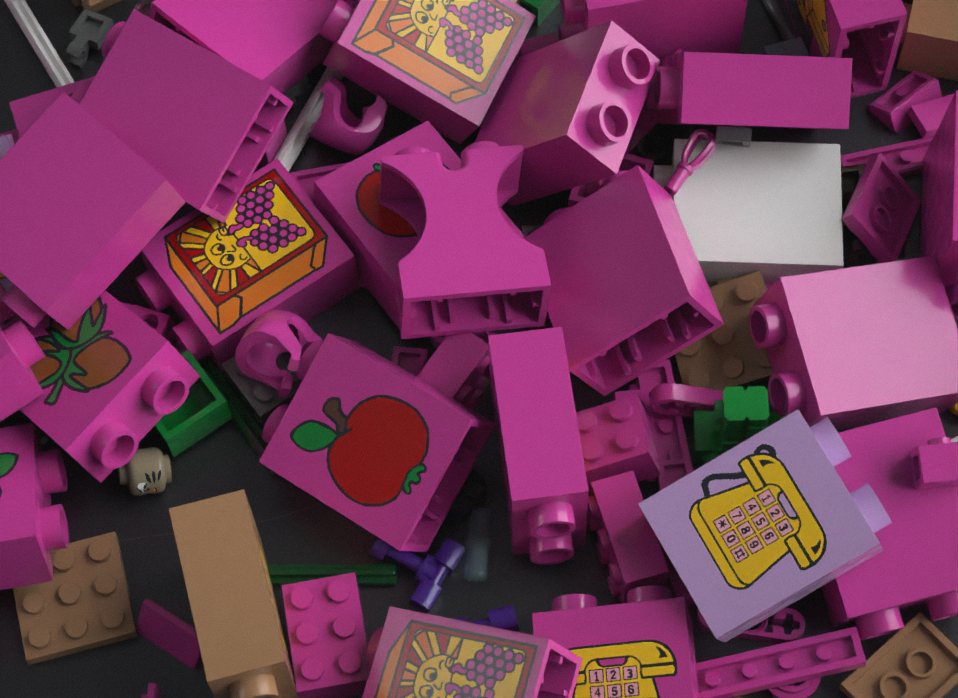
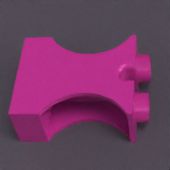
[379,141,551,339]

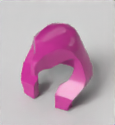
[308,75,387,155]
[235,309,323,398]

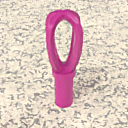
[664,129,716,195]

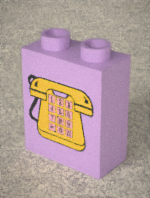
[638,409,892,642]

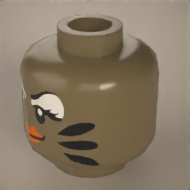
[118,447,172,496]

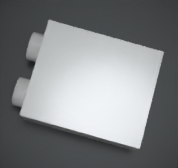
[653,139,844,287]

